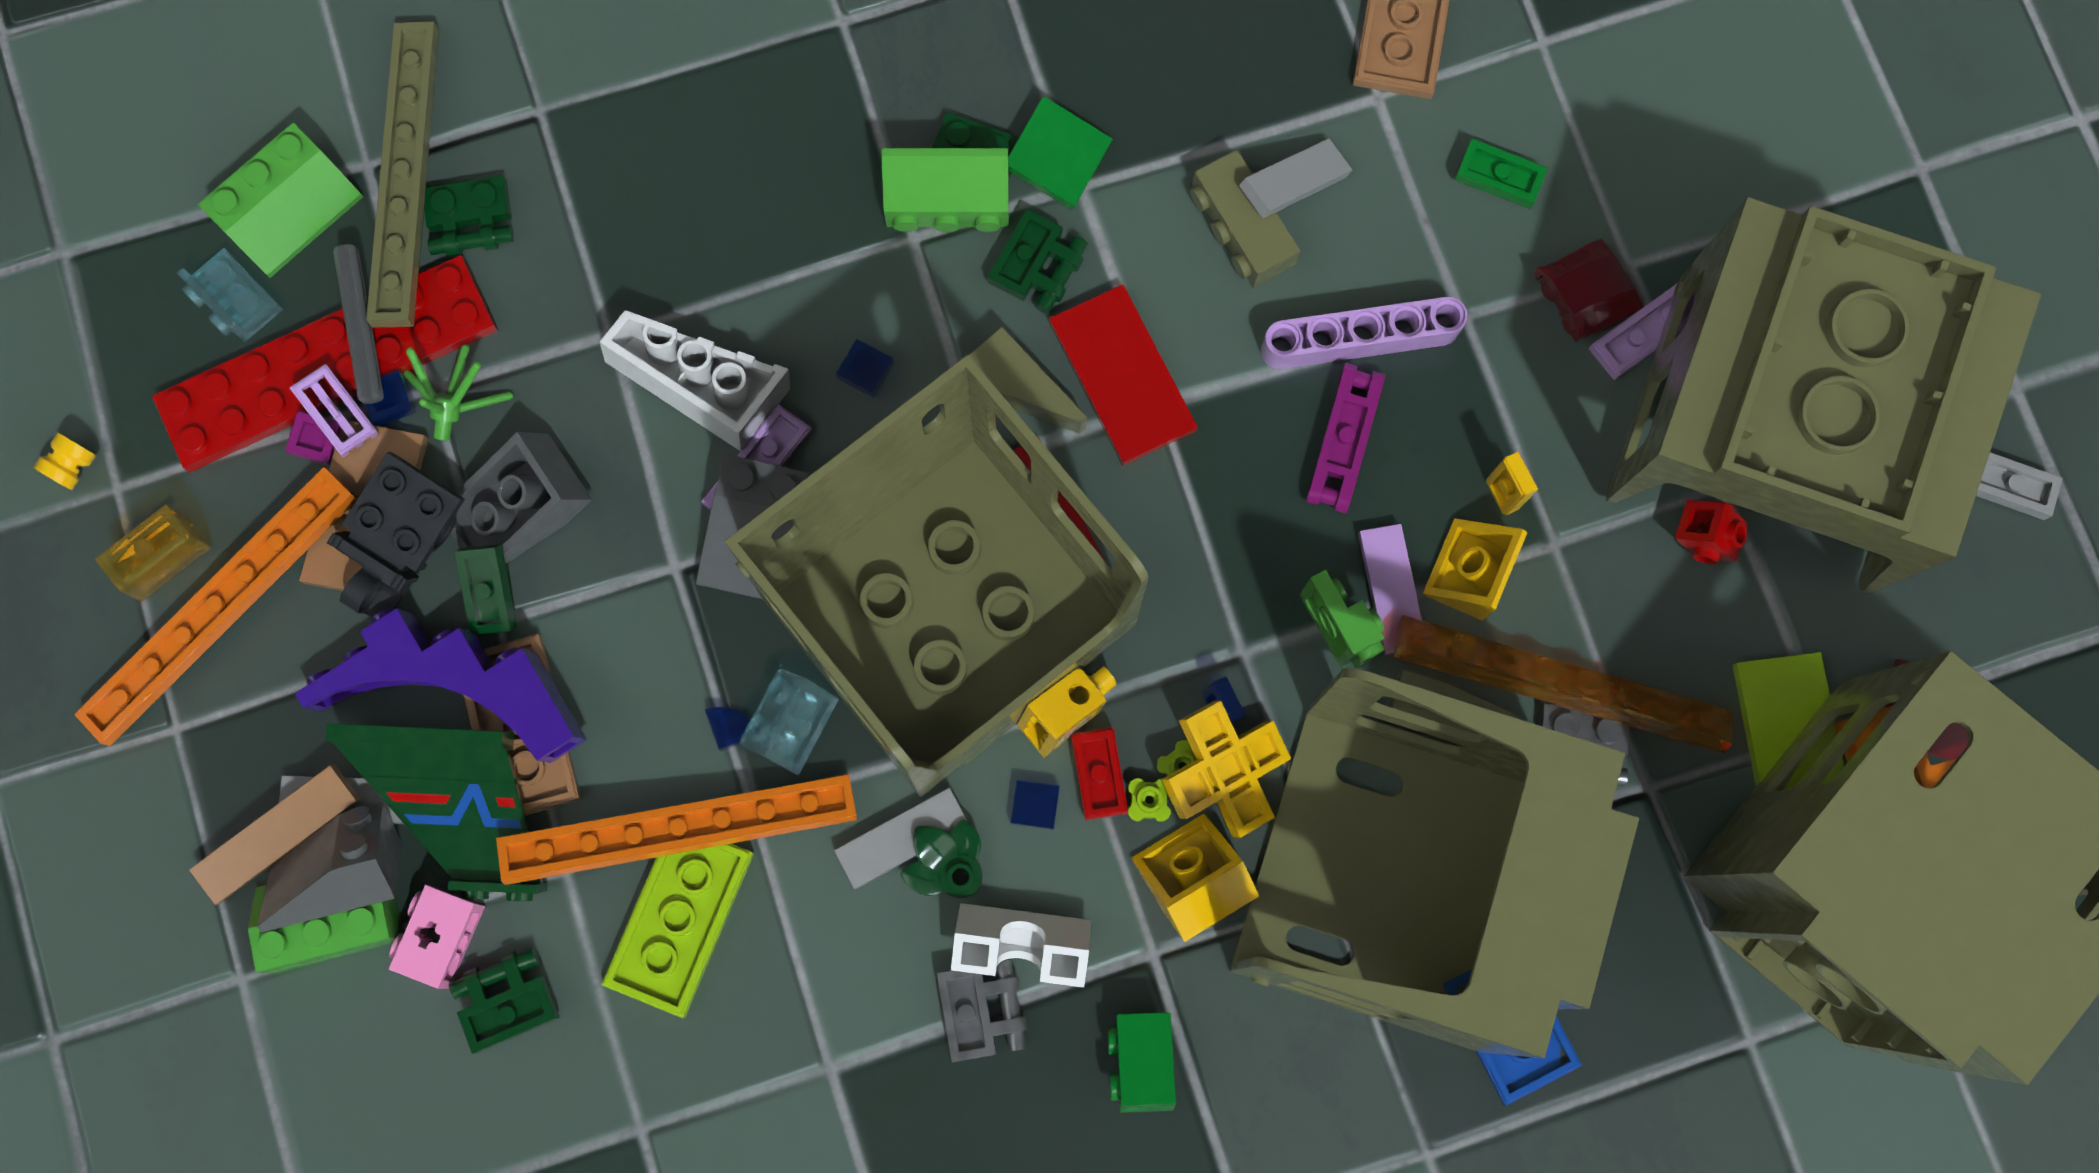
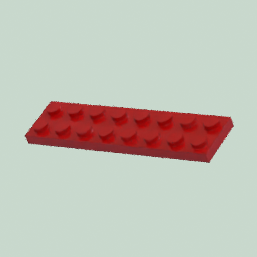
[152,255,498,473]

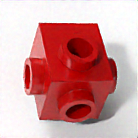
[1675,500,1748,565]

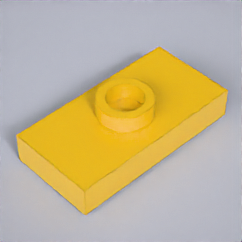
[1486,452,1538,516]

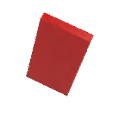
[1049,284,1198,466]

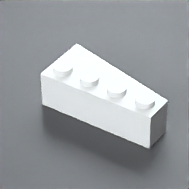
[599,310,790,451]

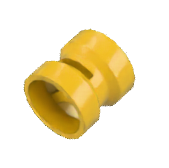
[33,432,97,490]

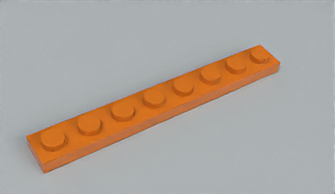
[74,467,358,746]
[496,774,857,885]

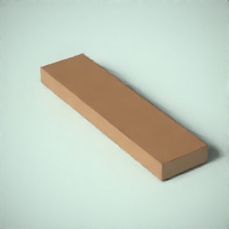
[189,764,361,905]

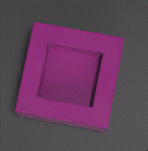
[285,411,341,466]

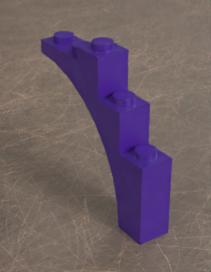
[295,608,587,763]

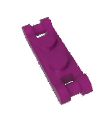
[1305,363,1386,514]

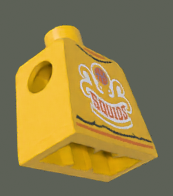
[1017,665,1116,758]

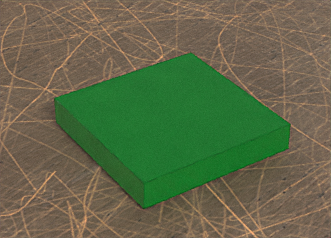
[1008,96,1113,210]

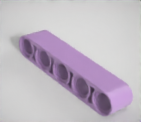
[1261,297,1467,369]

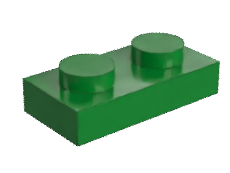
[1454,138,1548,210]

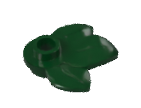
[900,819,983,898]

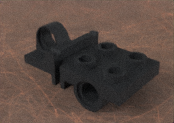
[327,452,465,618]

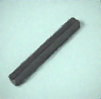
[333,244,384,404]

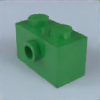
[1108,1013,1176,1113]

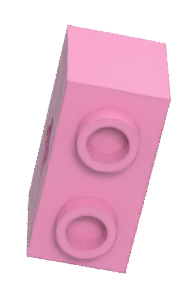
[389,885,485,989]

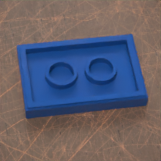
[1443,969,1582,1106]

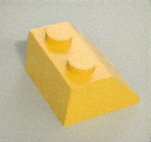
[1131,813,1259,942]

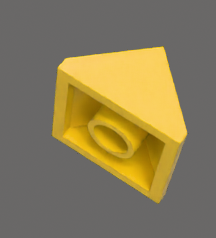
[1423,518,1527,621]

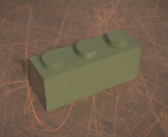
[1190,149,1300,288]

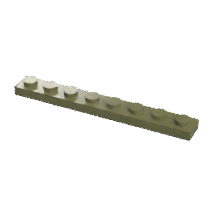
[366,22,439,327]

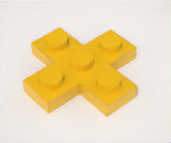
[1161,701,1291,838]

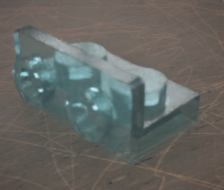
[177,248,283,342]
[740,669,839,776]

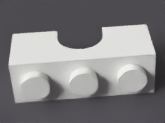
[951,903,1092,987]

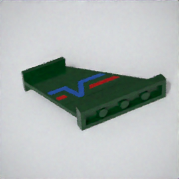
[325,723,548,902]

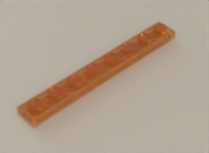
[1393,615,1733,754]

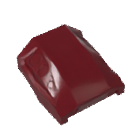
[1533,239,1644,343]

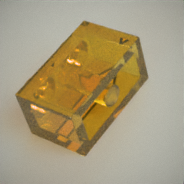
[95,504,211,601]

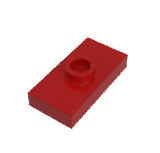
[1071,727,1128,821]

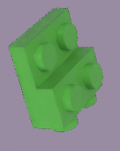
[1300,570,1385,669]

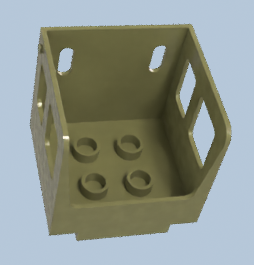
[1605,197,2041,593]
[724,355,1149,797]
[1684,651,2099,1085]
[1230,668,1639,1058]

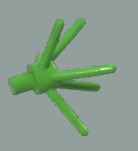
[403,345,513,441]

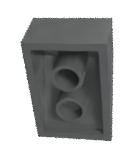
[450,432,592,564]
[696,453,809,600]
[258,803,401,933]

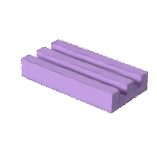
[290,364,378,458]

